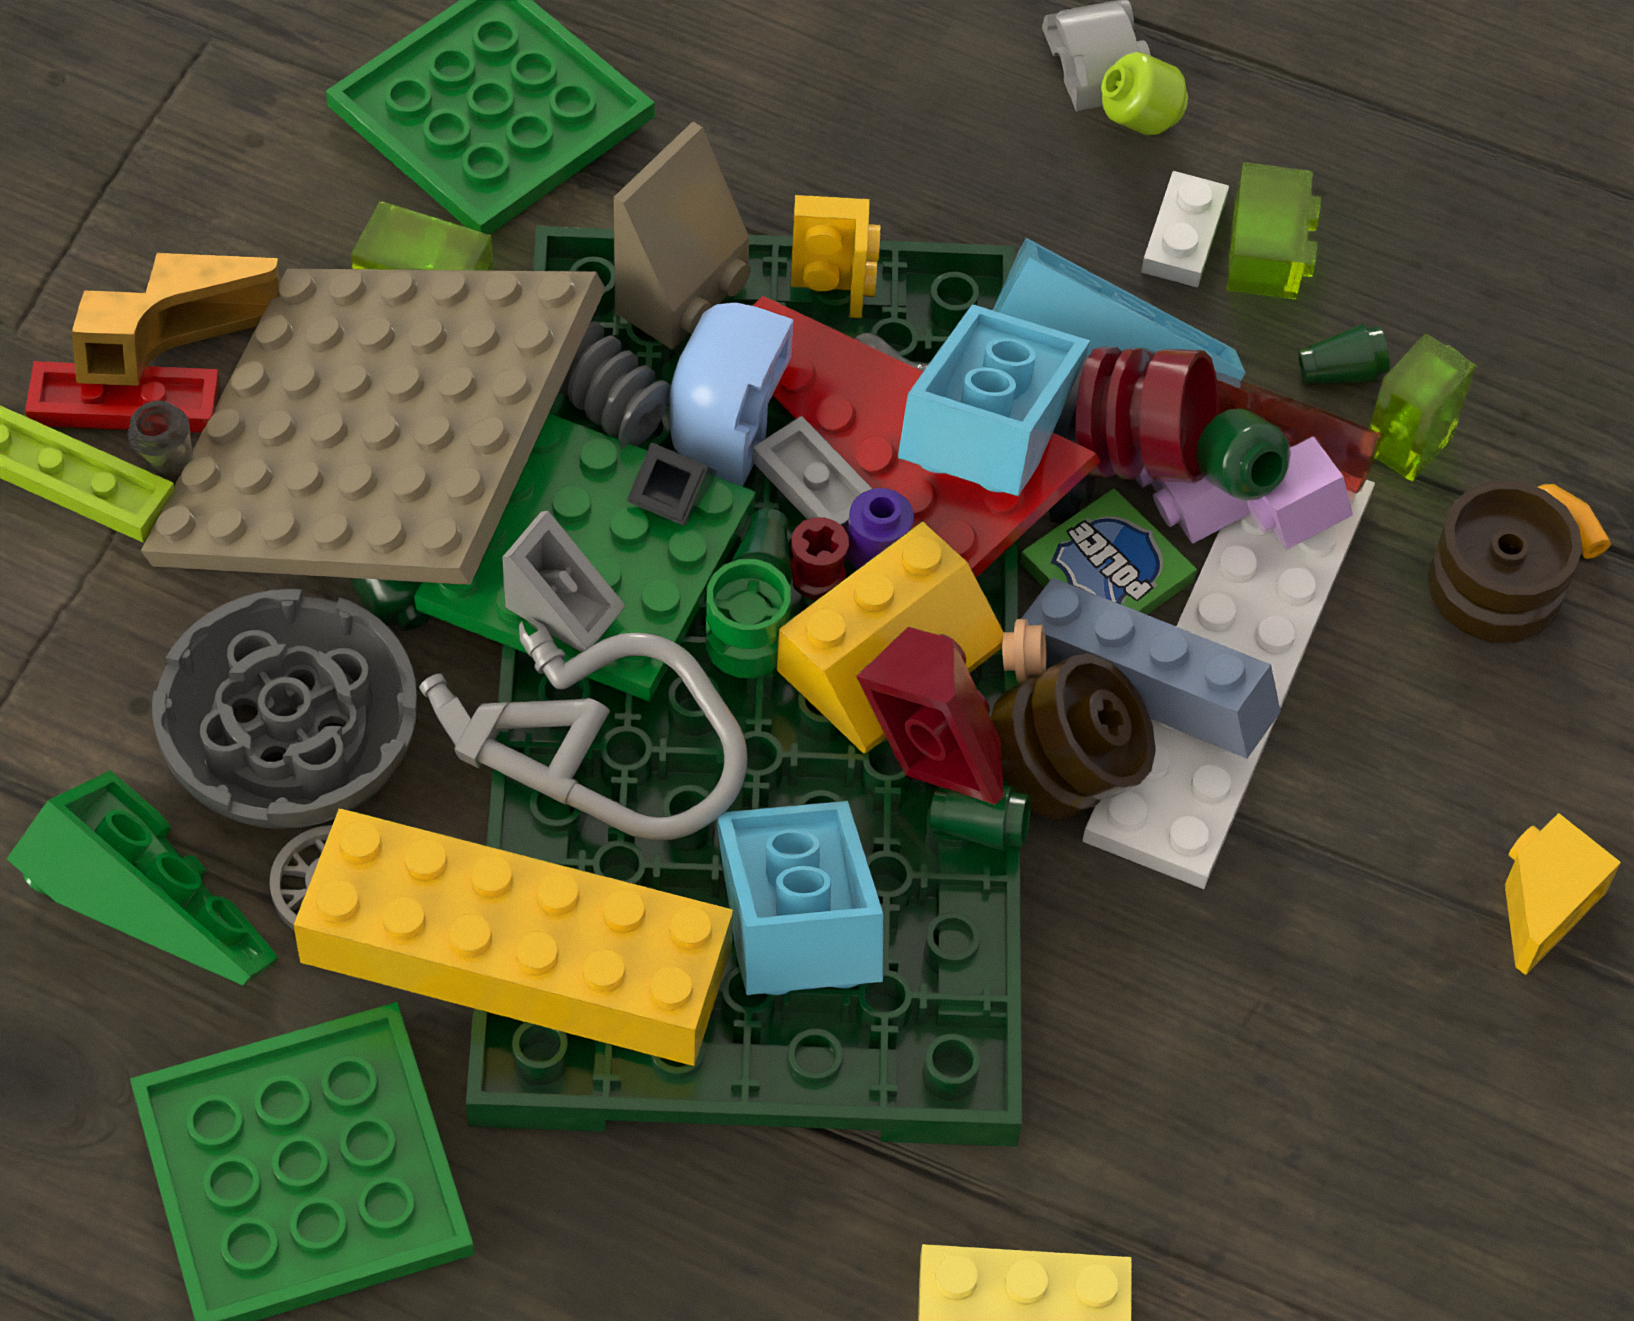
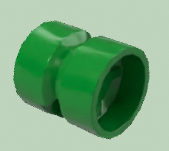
[706,559,791,678]

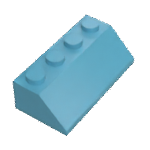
[993,238,1245,414]

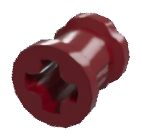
[791,517,849,600]

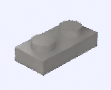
[752,416,872,534]

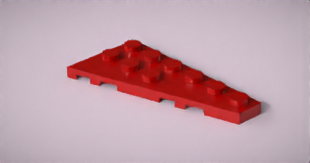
[753,296,1101,578]

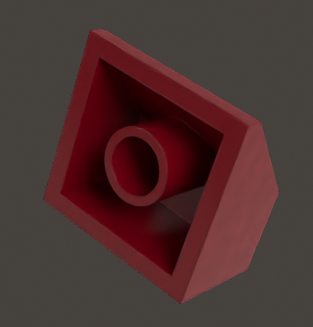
[856,626,1004,805]

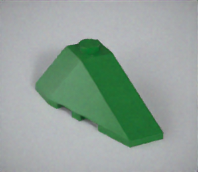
[7,770,279,986]

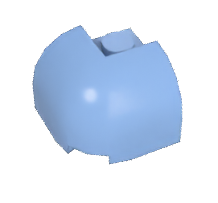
[669,303,793,487]

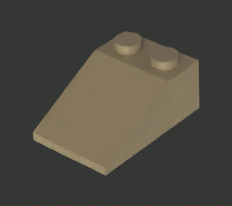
[614,121,751,350]

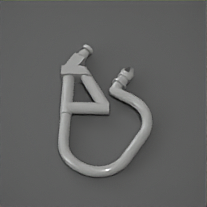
[419,618,747,841]

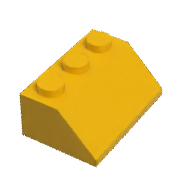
[777,522,1004,754]

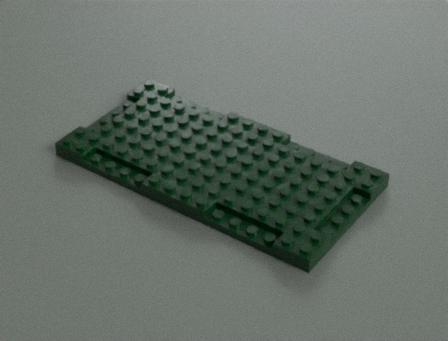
[466,226,1022,1147]

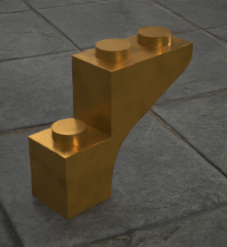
[72,253,280,386]

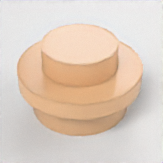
[1002,619,1047,684]

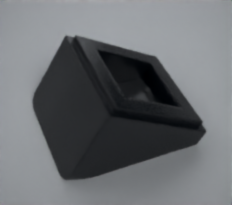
[627,443,717,527]

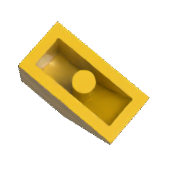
[1505,813,1621,975]

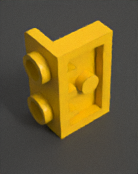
[790,195,880,318]

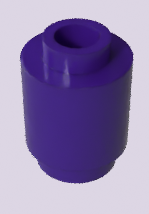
[847,488,914,570]

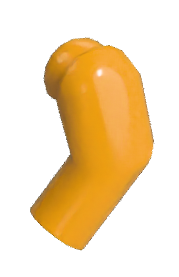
[1537,484,1611,559]

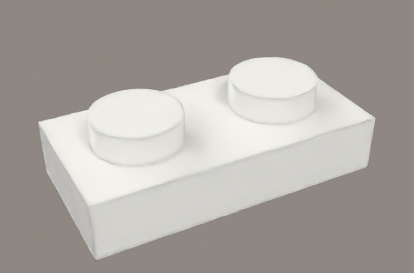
[1141,171,1229,288]

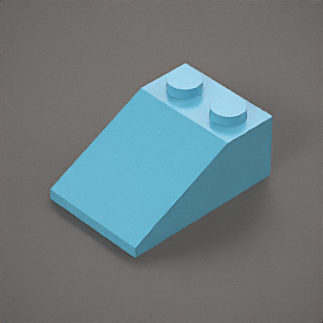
[898,304,1090,496]
[716,801,883,995]

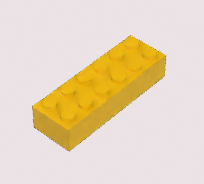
[294,808,733,1066]

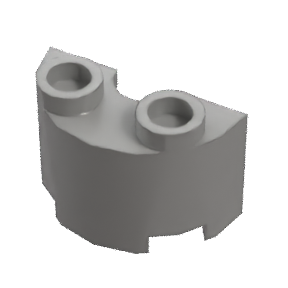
[1042,0,1151,112]

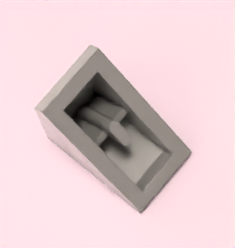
[502,511,626,652]

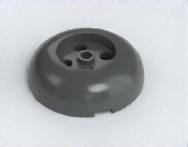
[152,589,417,829]

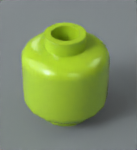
[1101,52,1188,136]

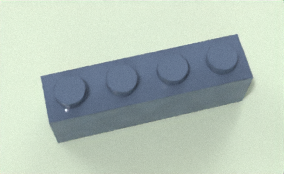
[1021,577,1281,759]

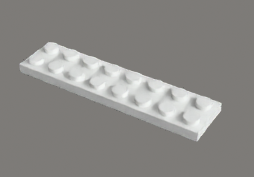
[1082,469,1375,889]

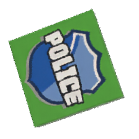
[1020,488,1197,615]

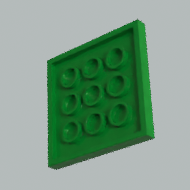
[326,0,655,241]
[414,413,756,702]
[130,1002,475,1321]

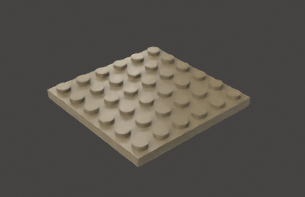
[141,269,606,585]

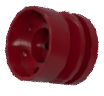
[1076,346,1219,483]

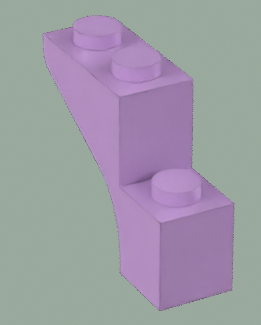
[1136,436,1353,550]

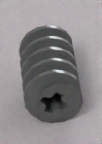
[559,321,671,448]

